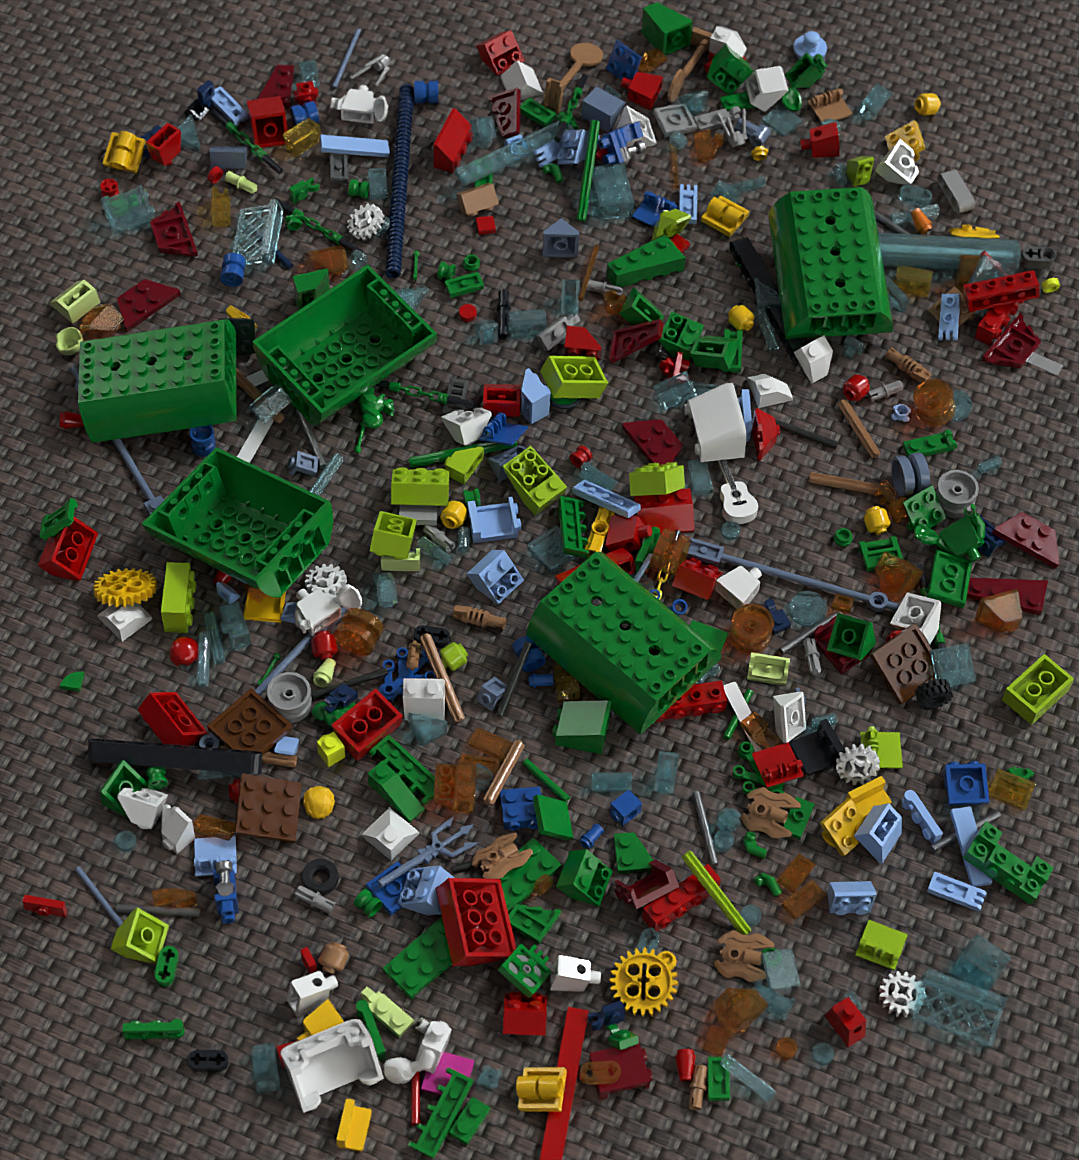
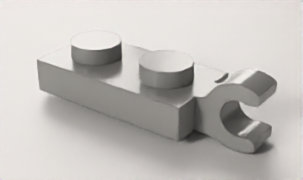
[694,106,741,133]
[536,314,580,351]

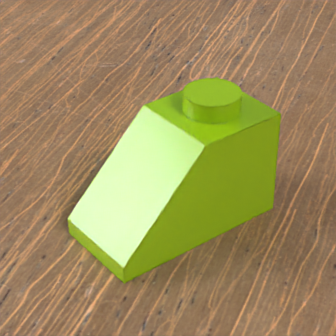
[444,447,484,485]

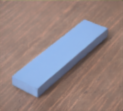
[319,135,390,158]
[572,480,641,518]
[950,806,992,887]

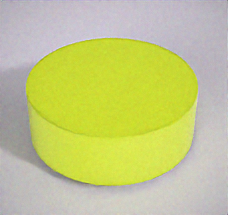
[1041,278,1060,293]

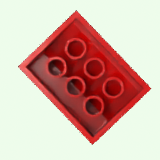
[436,878,516,966]

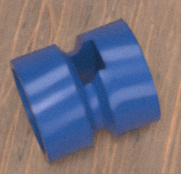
[414,81,439,103]
[290,101,319,128]
[220,253,246,287]
[190,425,216,457]
[512,636,546,672]

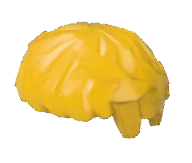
[303,786,335,819]

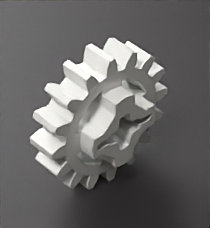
[347,203,384,240]
[305,564,347,595]
[836,744,880,785]
[879,971,925,1017]

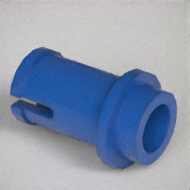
[528,673,553,688]
[579,823,604,849]

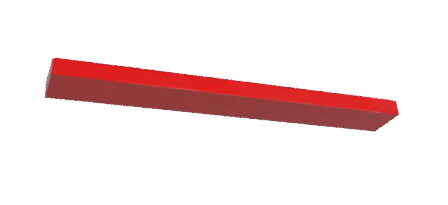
[540,1007,589,1160]

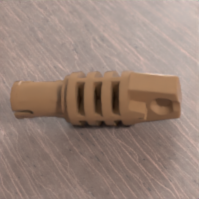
[885,348,932,384]
[453,605,507,630]

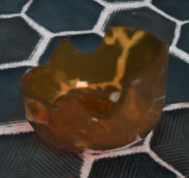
[603,290,628,315]

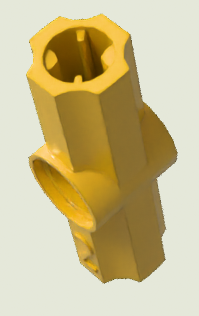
[585,506,615,558]

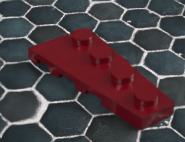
[967,578,1048,616]

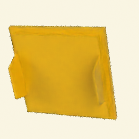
[243,588,286,623]

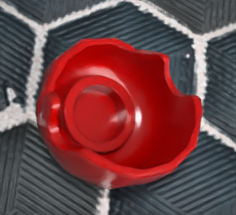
[169,637,200,666]

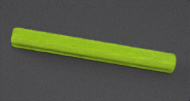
[682,851,751,935]

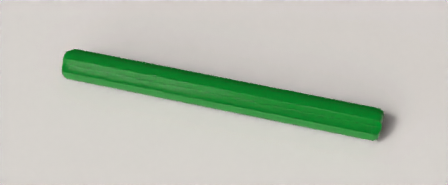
[577,120,600,221]
[409,441,517,468]

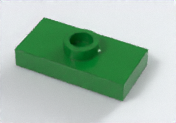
[783,797,815,840]

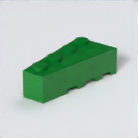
[606,234,686,287]

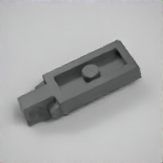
[329,153,348,184]

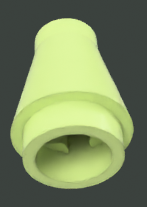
[313,658,336,688]

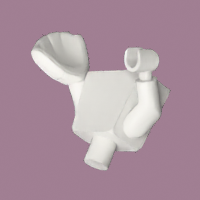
[330,85,388,124]
[295,584,362,636]
[384,1018,452,1084]

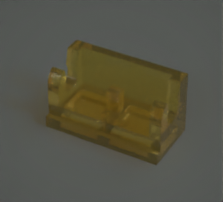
[283,118,322,157]
[211,187,231,226]
[893,265,933,297]
[554,663,580,703]
[988,769,1036,810]

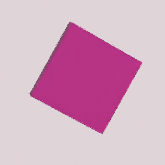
[421,1052,475,1096]

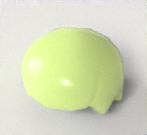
[56,327,84,356]

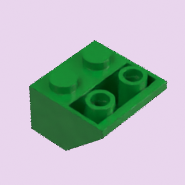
[707,44,754,95]
[293,268,330,311]
[619,287,664,326]
[659,311,705,361]
[690,335,740,370]
[556,849,613,906]

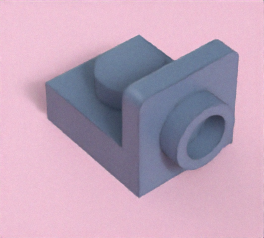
[288,451,318,476]
[477,677,507,710]

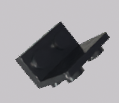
[218,318,257,353]
[790,719,845,776]

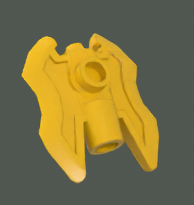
[948,225,1000,241]

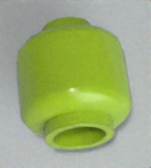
[439,642,469,671]

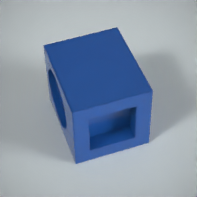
[610,789,642,826]

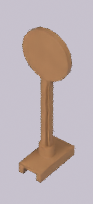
[668,27,712,102]
[543,43,603,114]

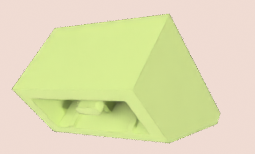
[50,280,100,324]

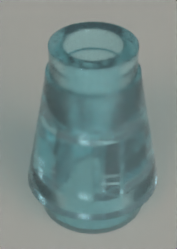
[715,181,740,203]

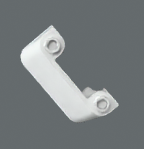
[684,383,746,462]
[281,1019,384,1112]

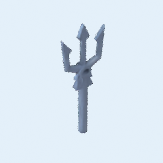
[377,816,479,888]

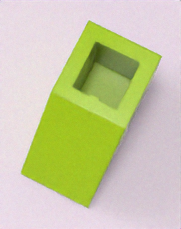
[845,156,874,186]

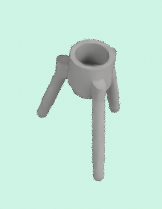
[350,54,390,87]
[717,109,747,148]

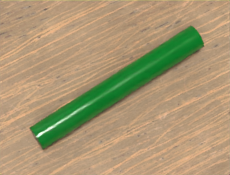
[723,689,753,740]
[522,758,571,802]

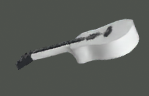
[716,460,758,524]

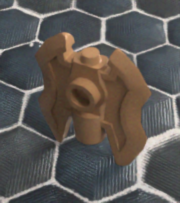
[741,787,801,838]
[472,833,533,879]
[714,930,775,982]

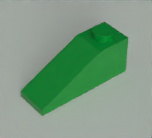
[368,761,425,822]

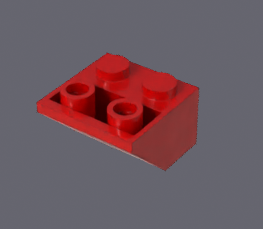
[476,30,525,75]
[565,326,601,360]
[483,384,521,417]
[672,558,723,600]
[503,991,547,1036]

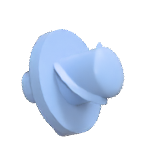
[793,31,827,59]

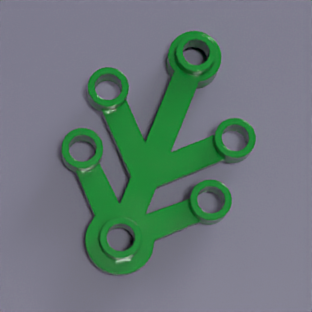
[732,742,784,795]

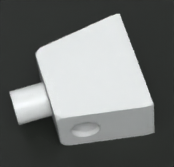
[715,566,762,612]
[550,955,601,992]
[287,971,338,1017]

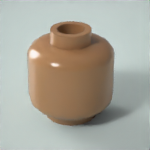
[318,941,349,974]

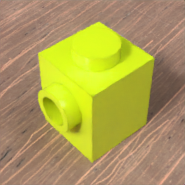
[317,732,345,767]

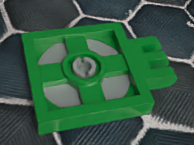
[498,944,552,998]

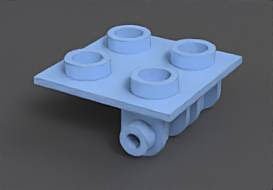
[194,836,237,877]

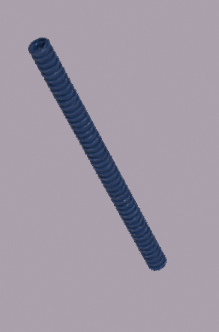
[385,84,414,278]

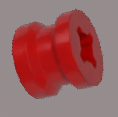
[100,178,119,201]
[569,445,593,469]

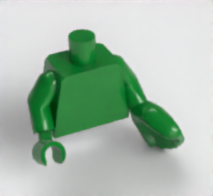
[781,53,828,111]
[914,504,985,563]

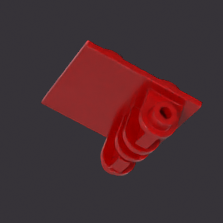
[752,742,804,788]

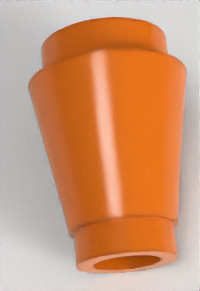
[910,208,933,235]

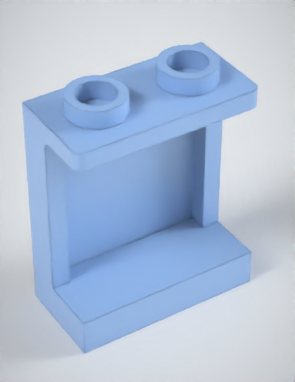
[467,497,521,543]

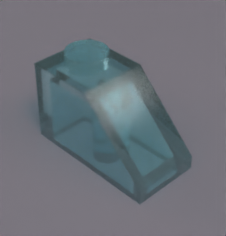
[469,116,497,143]
[372,572,398,607]
[654,751,679,794]

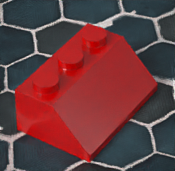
[434,108,474,173]
[633,488,694,535]
[38,517,98,581]
[331,688,403,762]
[137,692,209,746]

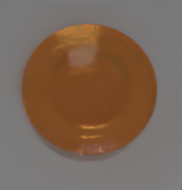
[534,874,554,895]
[776,1037,798,1060]

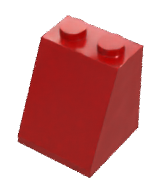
[246,96,290,149]

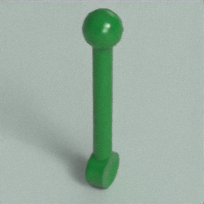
[413,250,420,281]
[354,421,367,454]
[258,653,281,686]

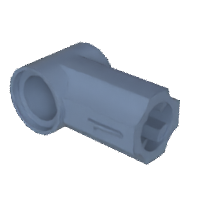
[734,118,771,147]

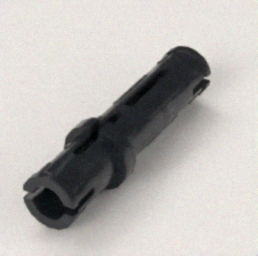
[496,289,511,340]

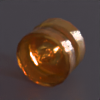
[913,379,956,426]
[650,528,691,577]
[729,604,774,654]
[334,608,384,656]

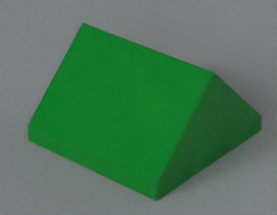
[827,613,876,660]
[99,760,148,817]

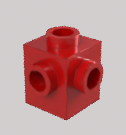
[294,81,319,107]

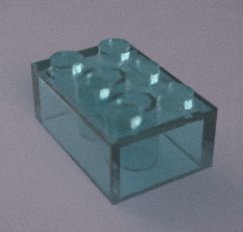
[591,163,634,220]

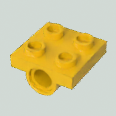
[885,120,926,162]
[102,131,146,173]
[701,195,750,237]
[820,798,865,856]
[516,1067,567,1112]

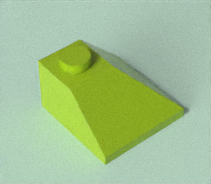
[111,907,169,964]

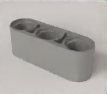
[937,169,975,214]

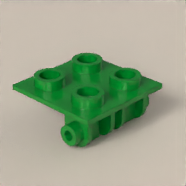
[902,485,946,530]

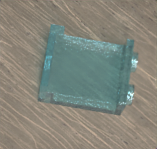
[101,185,156,235]

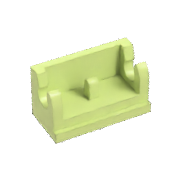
[381,548,420,571]
[747,652,790,686]

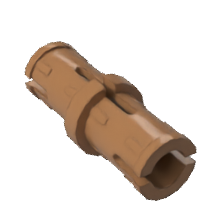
[688,1065,708,1111]

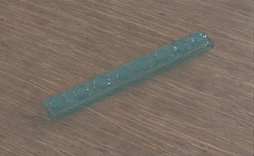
[455,120,574,186]

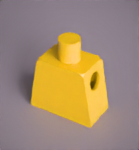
[296,999,344,1042]

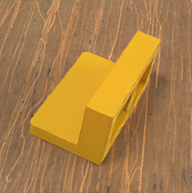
[846,776,892,818]
[336,1098,372,1152]

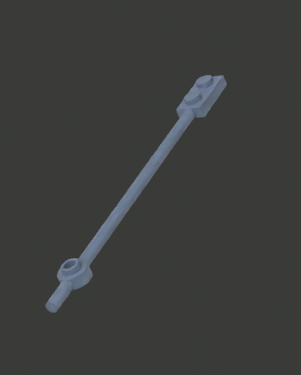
[70,365,164,515]
[682,537,900,612]
[199,606,349,748]

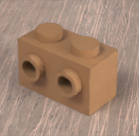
[456,183,499,217]

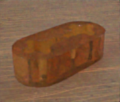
[580,1061,621,1084]

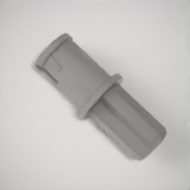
[586,279,623,297]
[867,380,903,402]
[423,525,455,553]
[803,638,821,675]
[295,886,336,914]

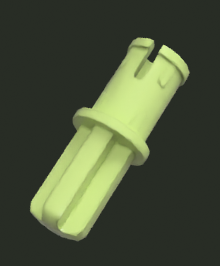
[225,171,257,194]

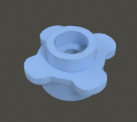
[891,404,911,422]

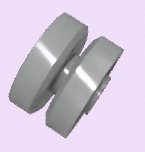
[935,470,979,518]
[267,672,312,723]

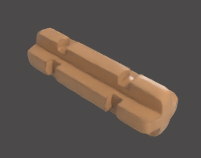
[406,641,421,671]

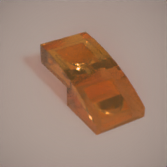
[637,48,668,73]
[740,711,782,750]
[151,888,197,908]

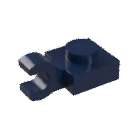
[197,80,215,109]
[763,598,791,635]
[324,683,358,713]
[588,1001,625,1031]

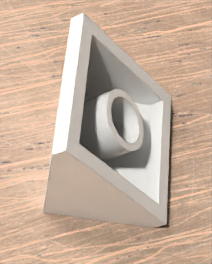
[501,61,543,100]
[773,692,806,743]

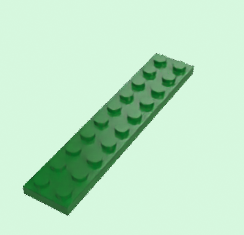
[383,838,562,1000]

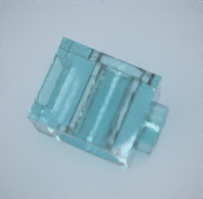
[299,60,319,87]

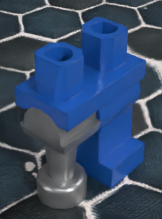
[597,121,646,165]
[213,861,239,924]

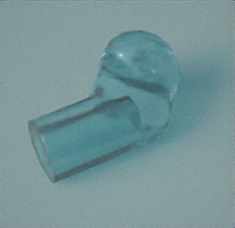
[695,663,720,684]

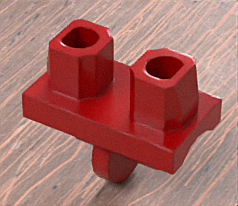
[659,351,690,388]

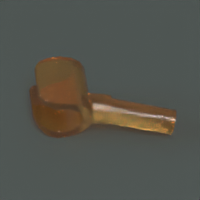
[710,133,724,156]

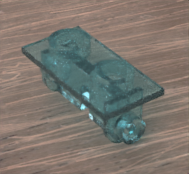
[577,462,618,491]
[591,772,632,791]

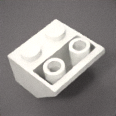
[745,66,788,112]

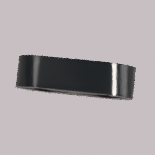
[414,625,450,648]
[187,1050,229,1072]

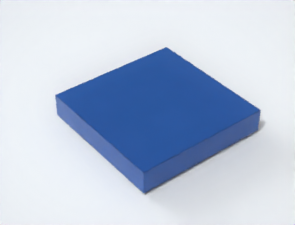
[365,861,418,916]

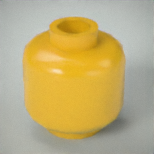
[914,93,941,116]
[728,305,754,331]
[440,501,468,529]
[863,506,891,535]

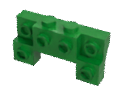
[962,821,1054,905]

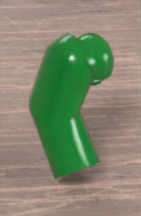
[542,163,564,183]
[754,873,782,897]

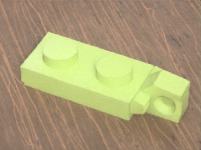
[361,987,414,1038]

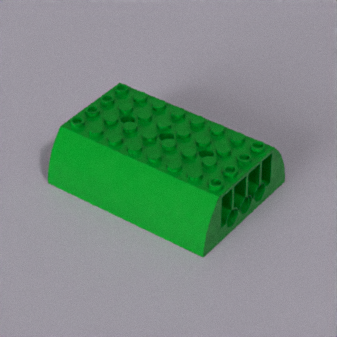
[768,187,893,339]
[252,265,437,426]
[78,319,237,443]
[141,447,333,598]
[526,552,721,735]

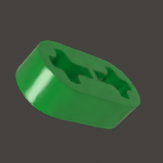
[155,946,179,987]

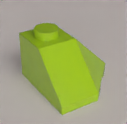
[651,209,692,241]

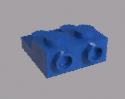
[943,761,989,806]
[500,787,541,831]

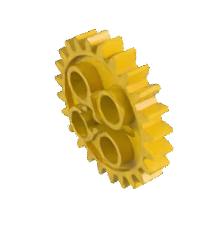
[93,568,157,607]
[610,947,678,1017]

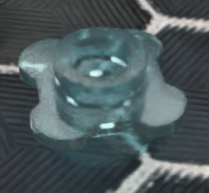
[478,1065,502,1089]

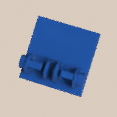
[605,40,642,80]
[632,191,679,228]
[479,413,528,446]

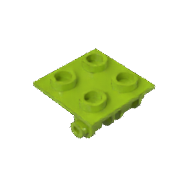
[860,726,903,768]
[855,920,908,971]

